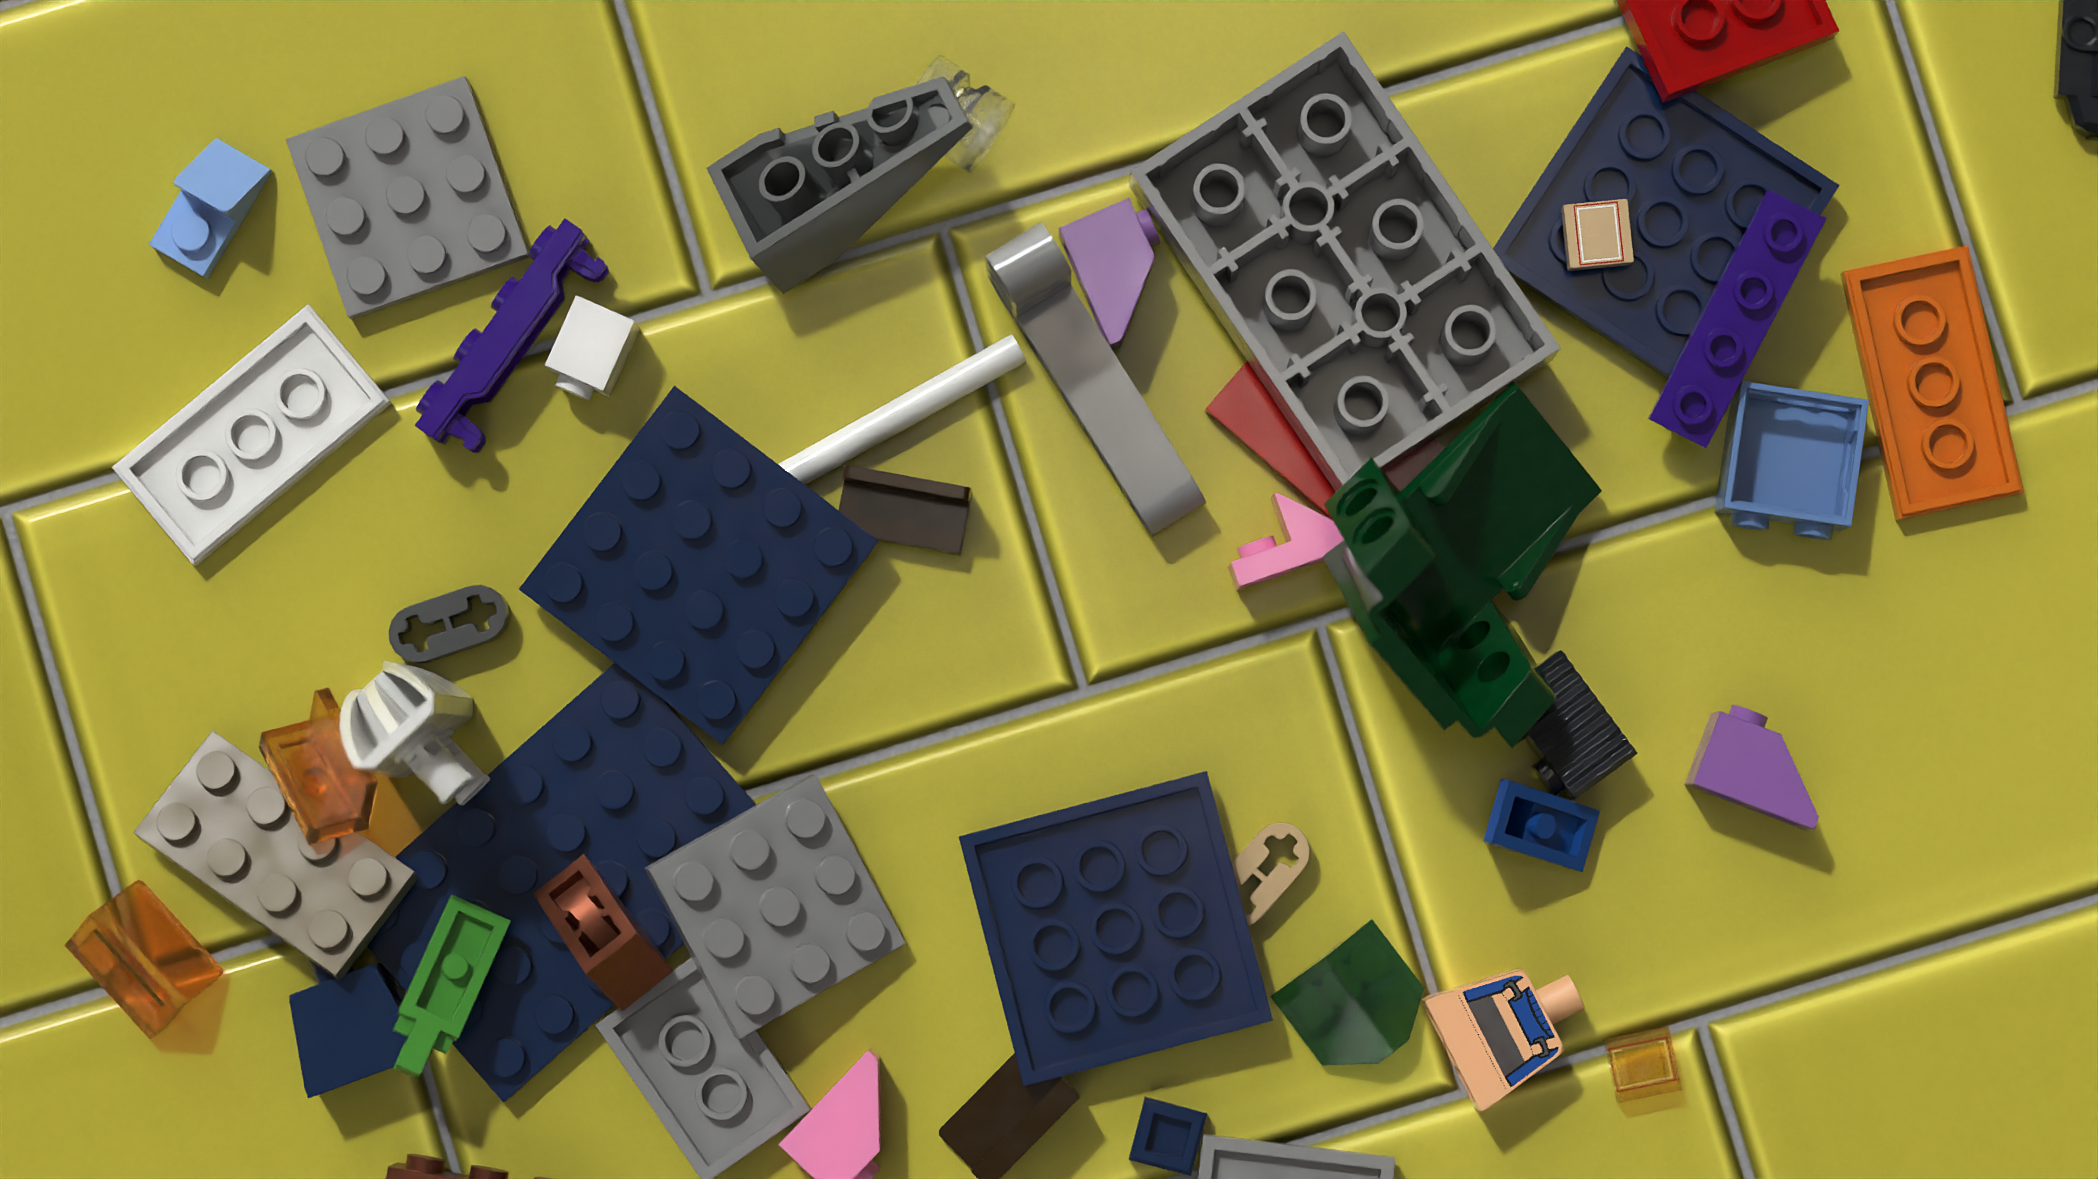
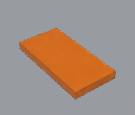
[1840,245,2024,521]

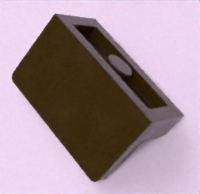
[839,465,972,556]
[939,1053,1081,1179]

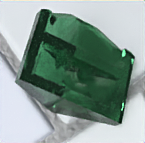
[1270,919,1424,1066]

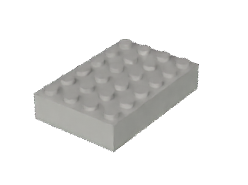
[1129,31,1561,491]

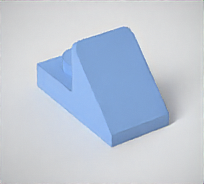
[149,138,272,279]

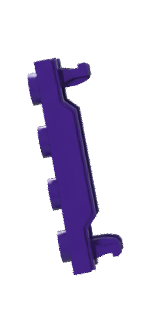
[1647,189,1826,448]
[415,218,610,453]

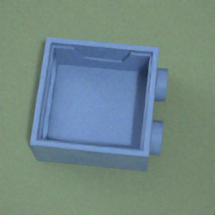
[1715,381,1869,540]

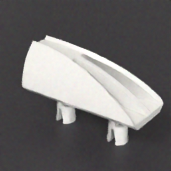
[340,661,490,806]

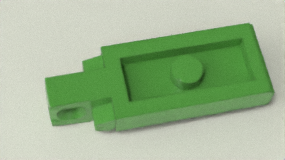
[393,894,511,1079]

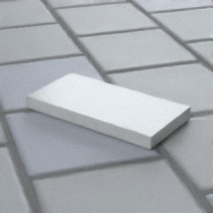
[112,304,392,566]

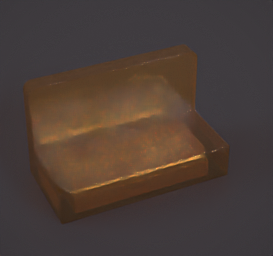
[259,687,378,845]
[64,880,223,1040]

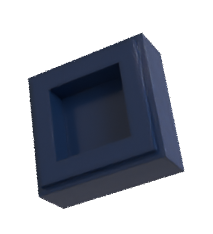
[1129,1096,1207,1176]

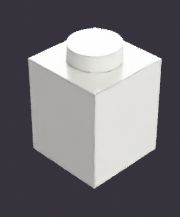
[545,295,640,401]

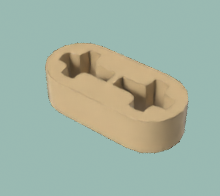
[1231,822,1310,926]

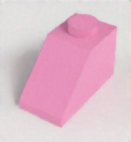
[779,1048,882,1179]

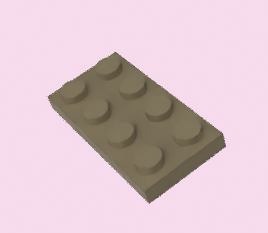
[133,730,419,981]

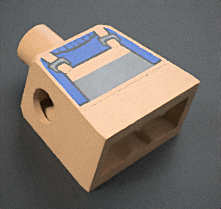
[1420,968,1585,1112]

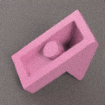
[1228,493,1344,591]

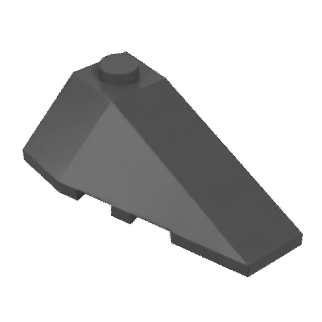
[707,76,973,294]

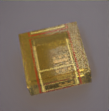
[1603,1026,1682,1103]

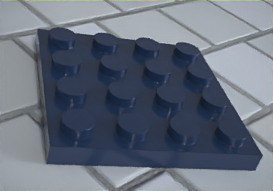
[1493,46,1840,380]
[519,385,879,745]
[959,771,1273,1086]

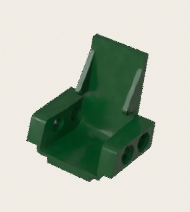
[1323,381,1602,748]

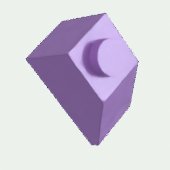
[1059,198,1161,350]
[1684,705,1819,830]

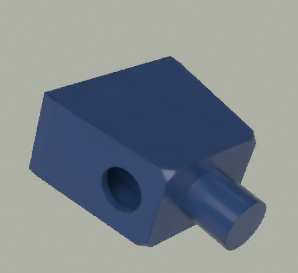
[289,959,433,1098]

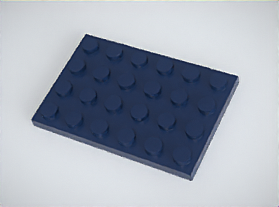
[367,663,757,1102]

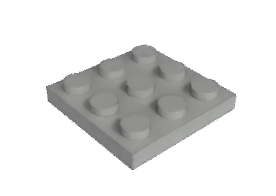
[286,76,529,320]
[644,775,906,1039]

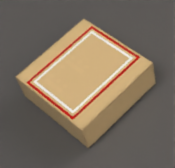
[1561,199,1634,271]

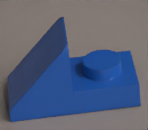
[1483,778,1600,872]

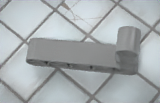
[985,222,1206,537]

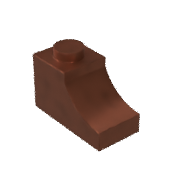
[533,854,673,1012]

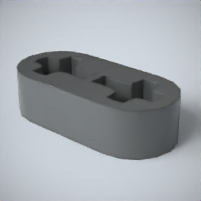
[388,585,510,664]

